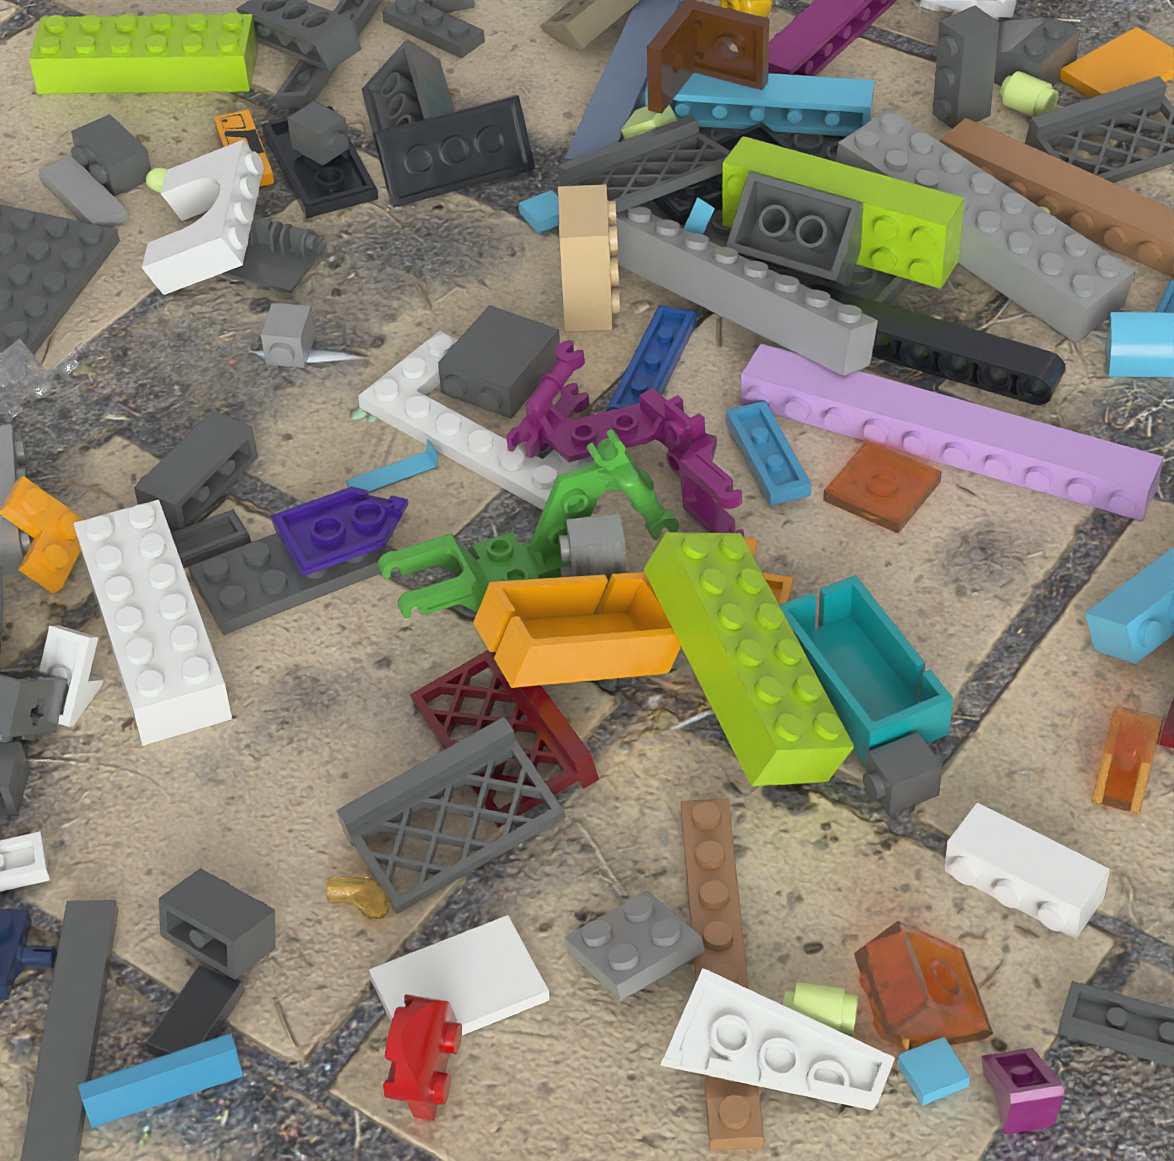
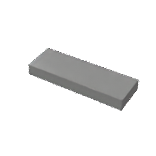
[39,155,129,228]

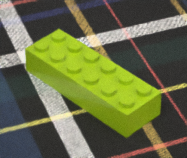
[29,12,258,94]
[722,136,965,289]
[643,532,855,786]

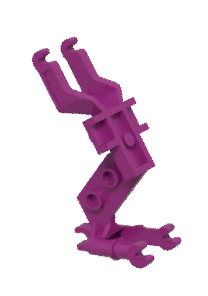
[506,340,744,537]

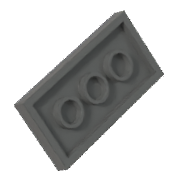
[188,533,382,635]

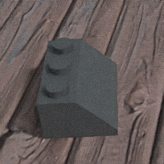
[726,171,863,288]

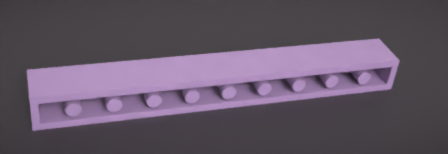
[741,344,1163,521]

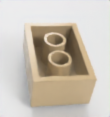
[558,184,620,332]

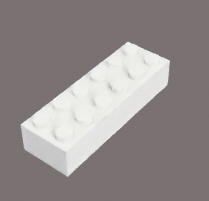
[73,499,232,746]

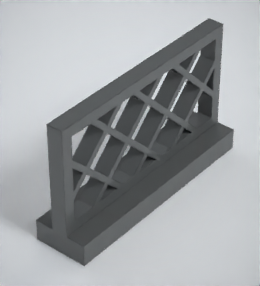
[1025,76,1174,183]
[557,116,731,214]
[336,717,565,914]

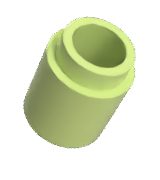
[1000,71,1059,117]
[783,982,858,1037]

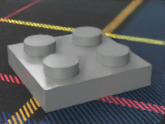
[564,891,705,1001]

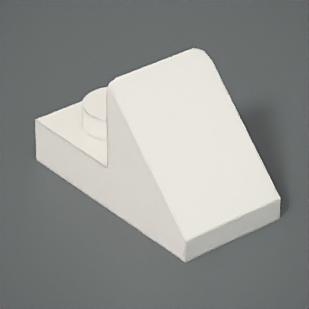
[39,625,104,727]

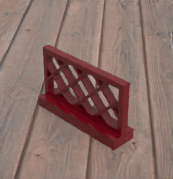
[410,650,599,828]

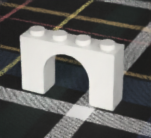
[142,139,264,295]

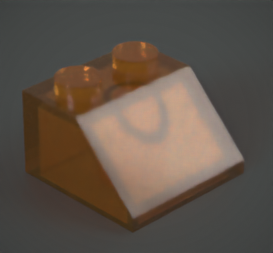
[854,920,994,1050]

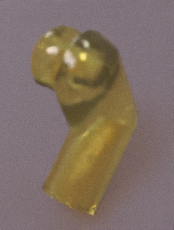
[326,877,392,921]

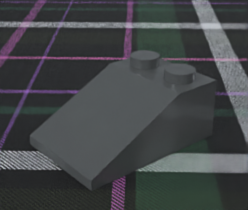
[994,17,1080,87]

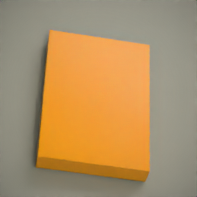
[1060,27,1174,98]

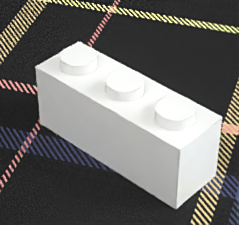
[944,803,1110,939]

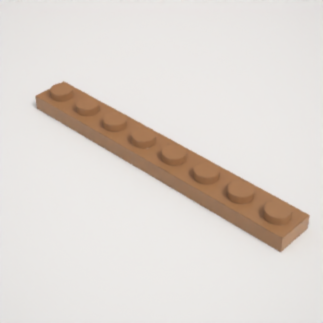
[681,798,764,1151]

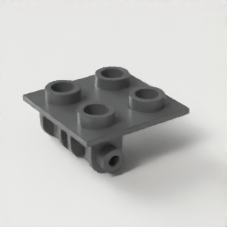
[222,216,327,293]

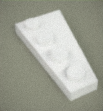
[660,968,895,1110]

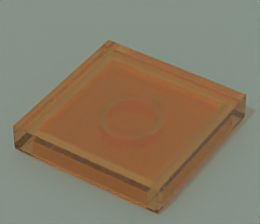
[823,440,942,534]

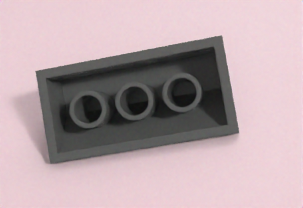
[361,39,455,132]

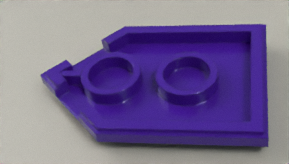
[271,487,409,577]

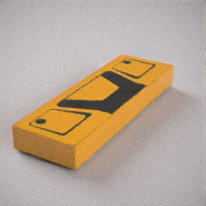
[213,109,274,187]

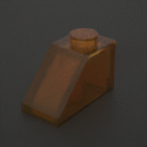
[1091,705,1165,814]

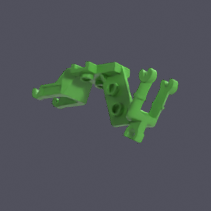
[378,429,679,618]

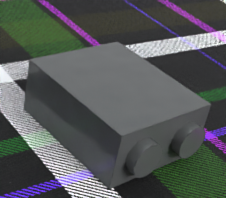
[438,305,560,419]

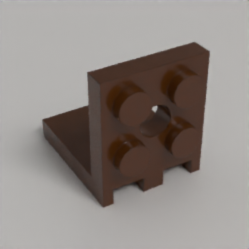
[647,0,769,114]

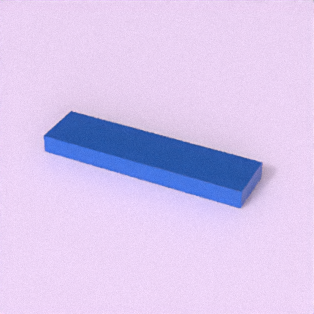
[606,305,697,411]

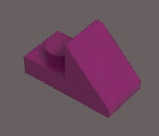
[982,1047,1064,1134]

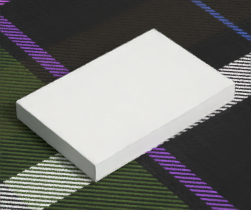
[369,915,549,1035]

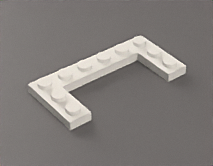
[358,330,597,510]

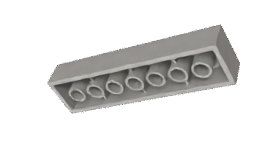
[835,109,1136,343]

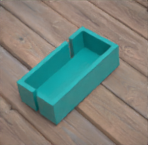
[779,575,953,767]

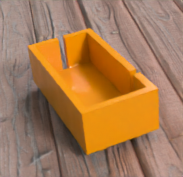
[473,572,681,688]

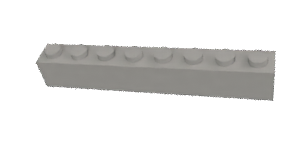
[610,206,878,376]

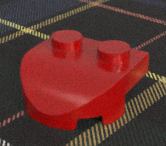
[383,994,462,1121]

